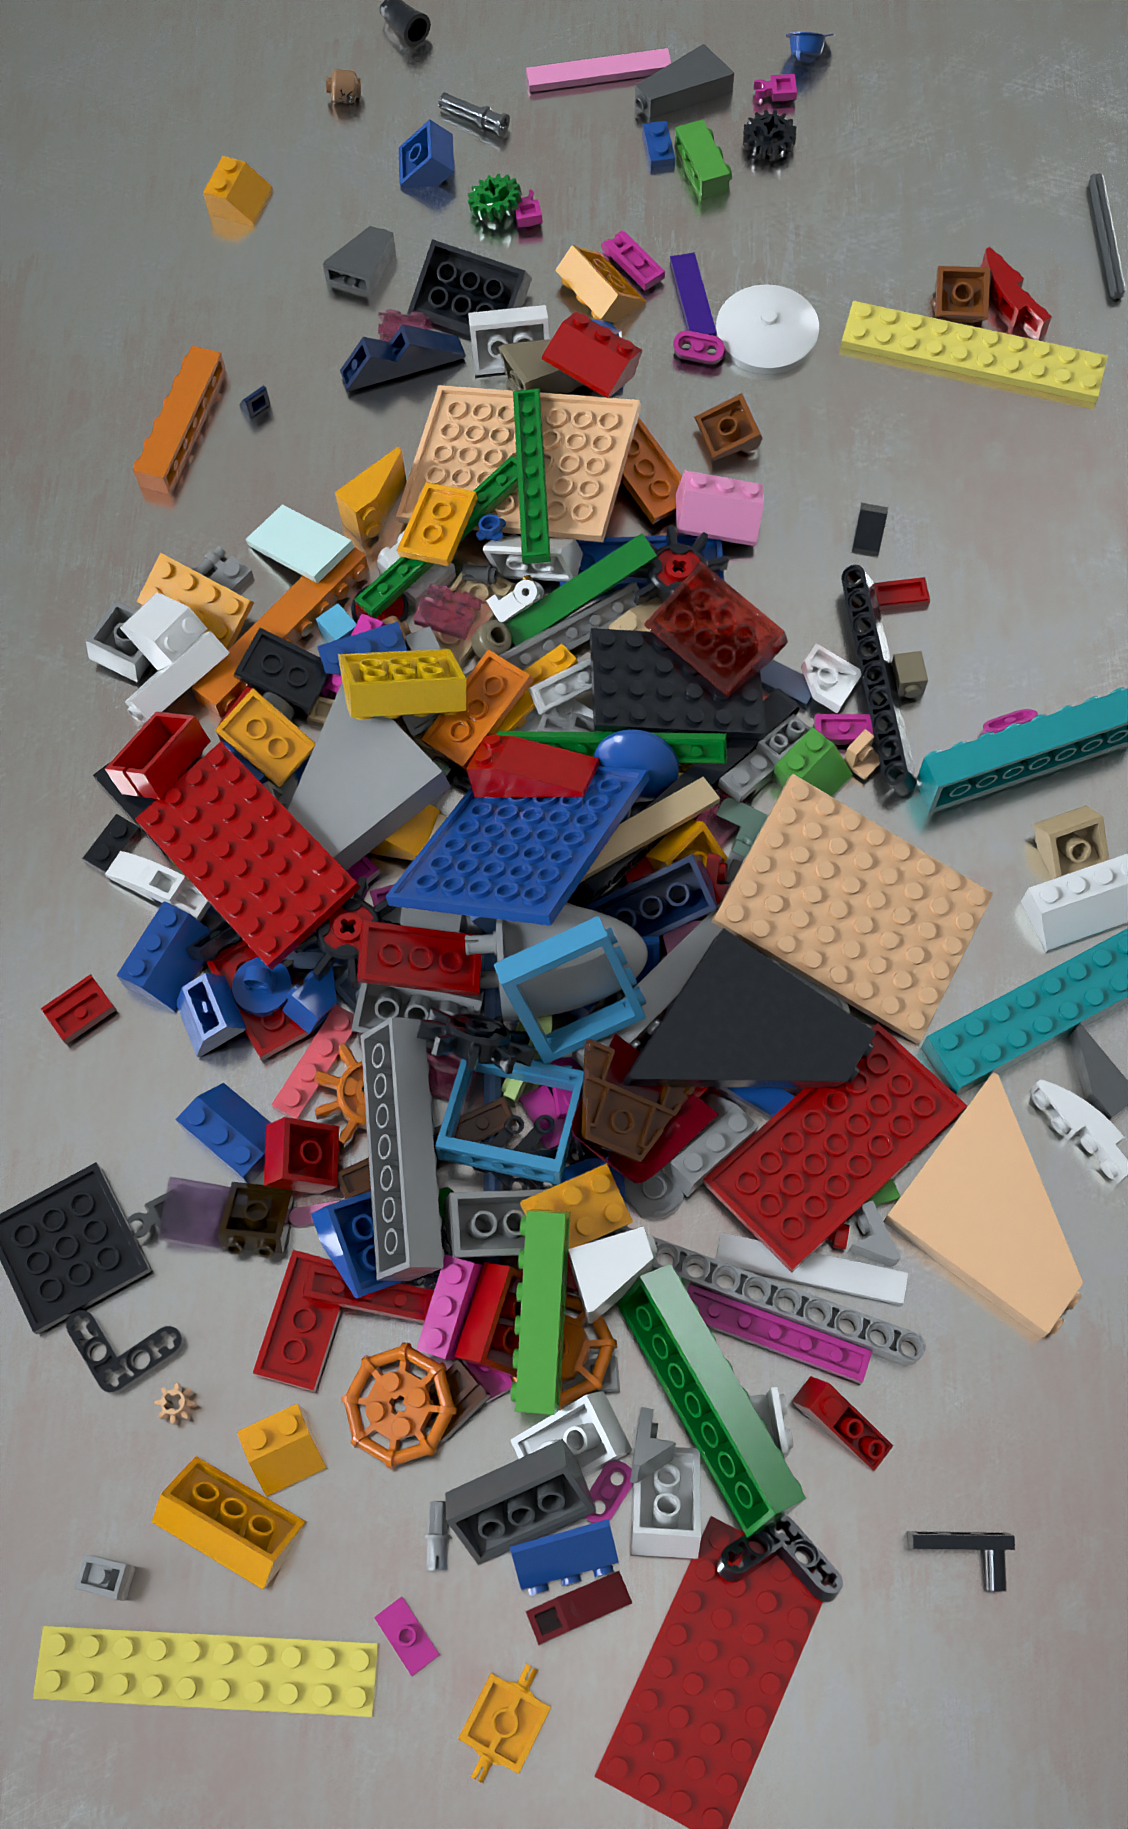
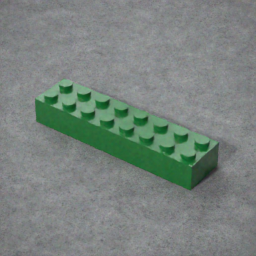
[617,1264,807,1538]

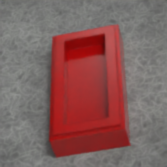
[874,577,930,611]

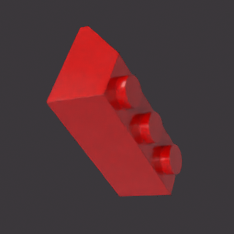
[541,311,643,398]
[454,1262,523,1378]

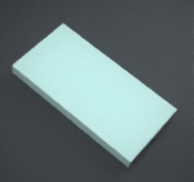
[245,504,355,583]

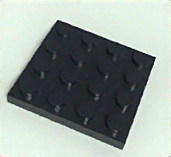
[0,1162,151,1334]

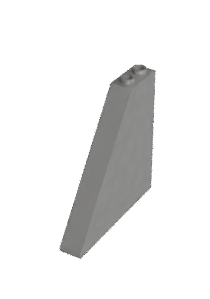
[288,682,451,870]

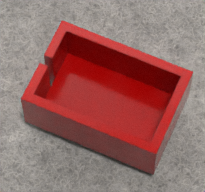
[105,712,211,800]

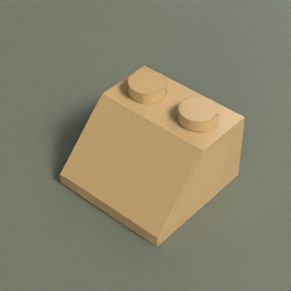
[1033,806,1110,879]

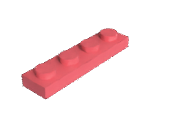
[271,1005,356,1119]

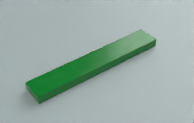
[504,533,658,646]

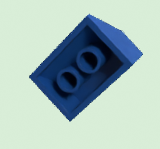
[117,901,211,1012]
[175,1083,271,1184]
[510,1519,619,1596]

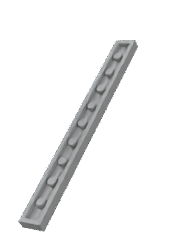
[400,582,645,737]

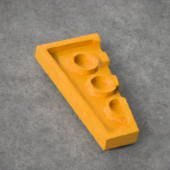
[494,643,578,734]

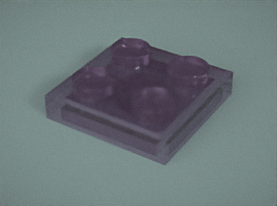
[157,1176,230,1250]

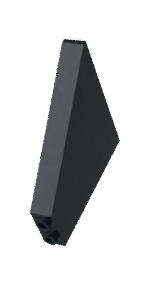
[621,928,876,1088]

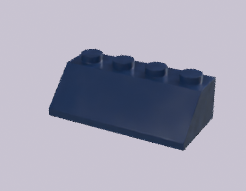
[587,854,718,937]

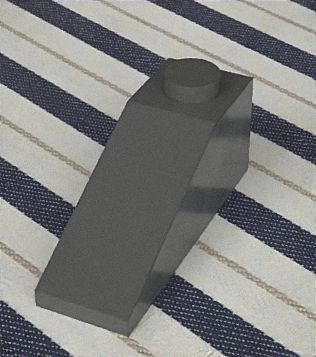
[1069,1024,1128,1121]

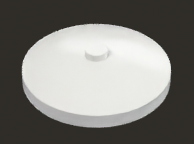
[716,284,819,375]

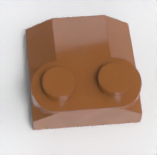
[935,266,990,323]
[694,393,763,461]

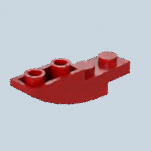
[981,246,1052,339]

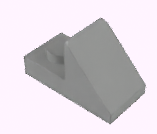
[849,1200,901,1267]
[630,1407,676,1483]
[75,1554,136,1601]

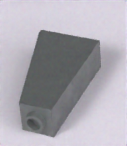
[634,44,734,118]

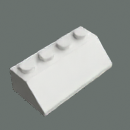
[1021,853,1128,952]

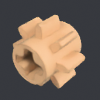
[154,1382,197,1426]

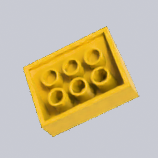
[338,649,466,720]

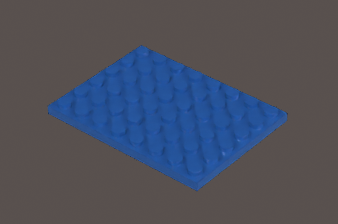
[386,766,650,926]

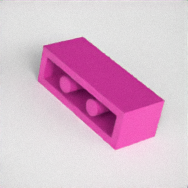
[416,1254,483,1360]

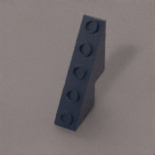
[340,324,466,391]

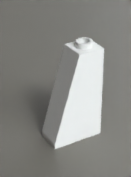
[125,631,230,722]

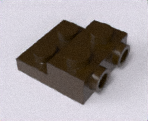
[218,1182,294,1258]

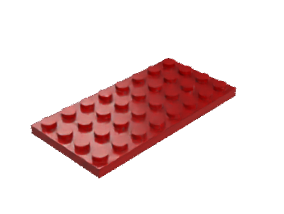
[135,741,361,970]
[703,1023,968,1273]
[594,1516,830,1829]

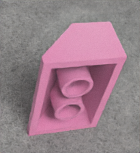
[676,470,764,546]

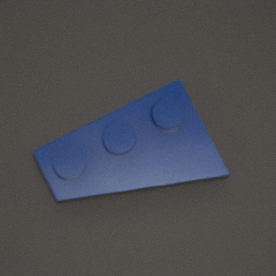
[317,622,407,675]

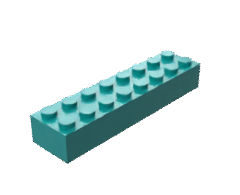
[916,687,1128,812]
[921,928,1128,1096]

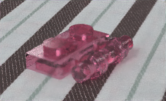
[413,584,482,640]

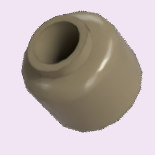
[471,620,512,658]

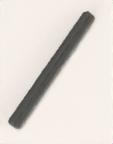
[1089,173,1126,299]

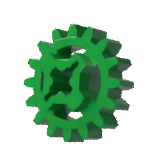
[468,174,522,221]

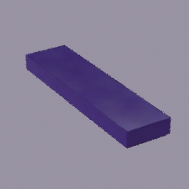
[670,252,717,336]

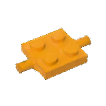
[458,1664,551,1784]

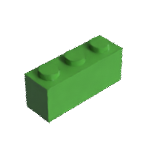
[675,119,732,200]

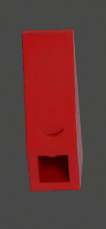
[791,1376,894,1471]

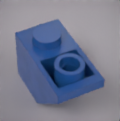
[282,967,337,1034]

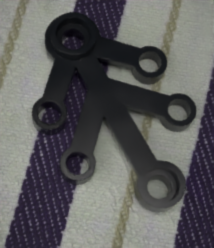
[472,1115,587,1191]

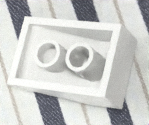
[510,1391,633,1477]
[631,1447,701,1559]

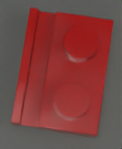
[40,974,116,1044]

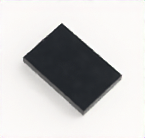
[234,628,332,715]

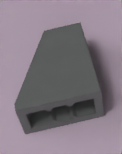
[323,226,396,295]

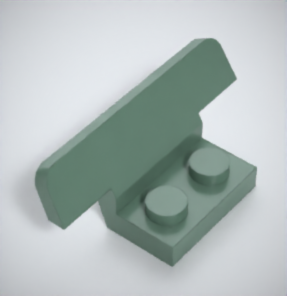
[715,798,768,857]

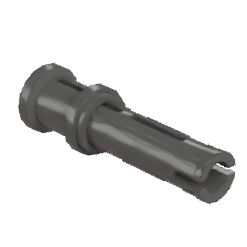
[438,92,510,137]

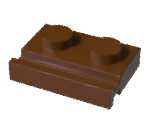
[427,1360,491,1441]

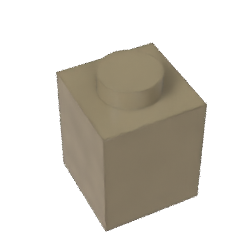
[891,651,928,698]

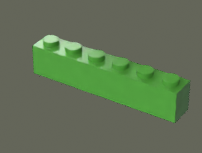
[511,1209,571,1415]

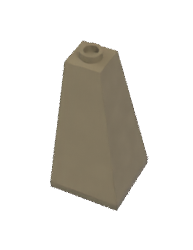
[498,339,584,395]

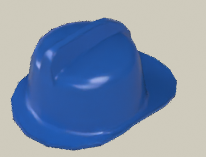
[786,32,835,63]

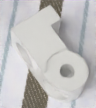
[486,580,544,623]

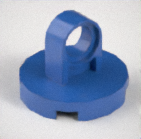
[232,957,293,1017]

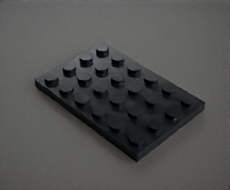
[590,628,766,740]

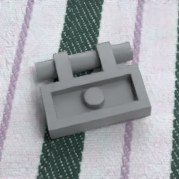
[191,546,253,593]

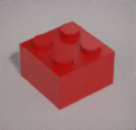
[264,1117,339,1194]

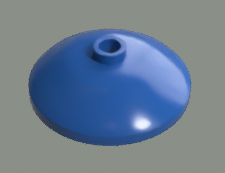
[593,730,679,802]

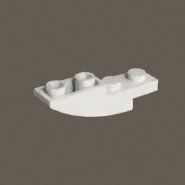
[105,851,211,921]
[1030,1079,1128,1184]

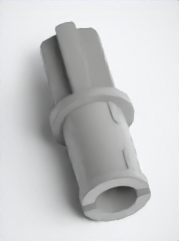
[424,1501,451,1570]

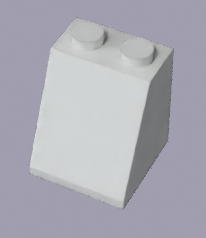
[568,1226,657,1324]

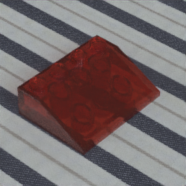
[643,562,788,697]

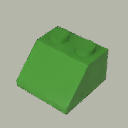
[772,727,853,797]

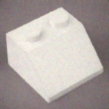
[120,592,208,670]

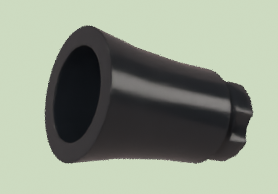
[379,0,431,46]

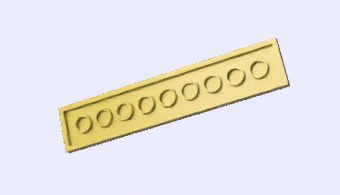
[840,301,1108,403]
[33,1626,379,1717]

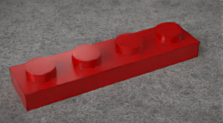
[302,1264,434,1323]

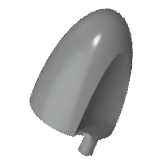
[465,904,648,1021]

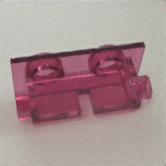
[378,309,433,338]

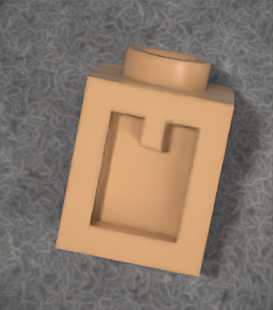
[844,729,880,780]

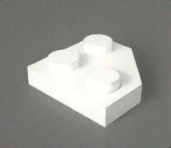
[801,643,861,713]

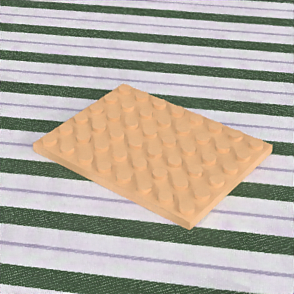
[396,385,641,542]
[711,774,993,1044]

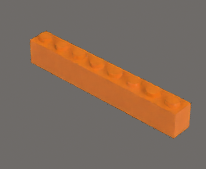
[191,547,369,718]

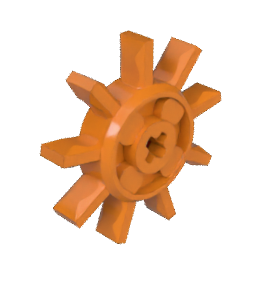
[315,1043,367,1148]

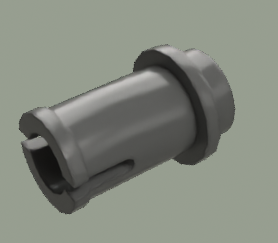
[462,563,498,586]

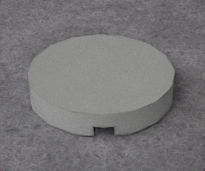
[624,1170,684,1220]

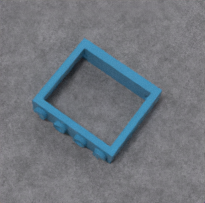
[494,915,647,1064]
[435,1059,584,1185]

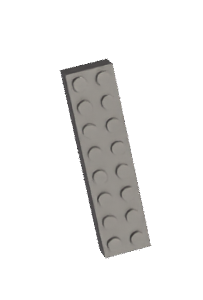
[361,1017,444,1281]

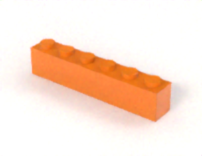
[133,346,226,494]

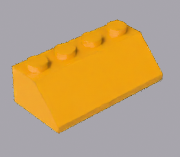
[151,1456,306,1590]

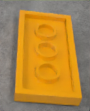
[136,553,254,650]

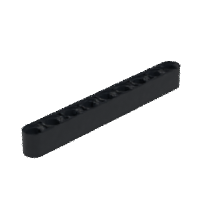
[841,564,917,795]

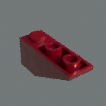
[525,1571,632,1646]

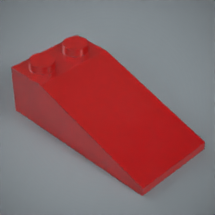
[466,734,600,798]

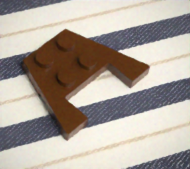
[581,1039,695,1162]

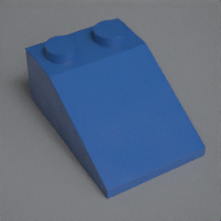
[311,1191,403,1299]

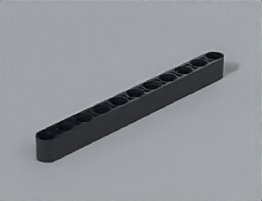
[575,688,801,904]

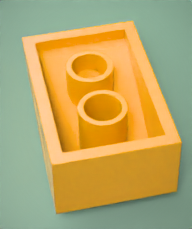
[335,447,407,543]

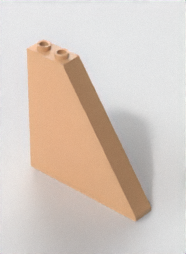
[883,1072,1083,1339]

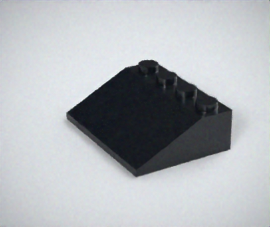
[407,239,532,337]

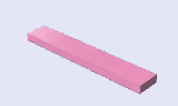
[526,48,671,92]

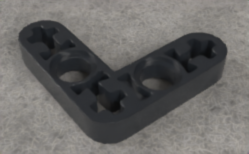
[66,1310,185,1394]
[716,1515,843,1602]

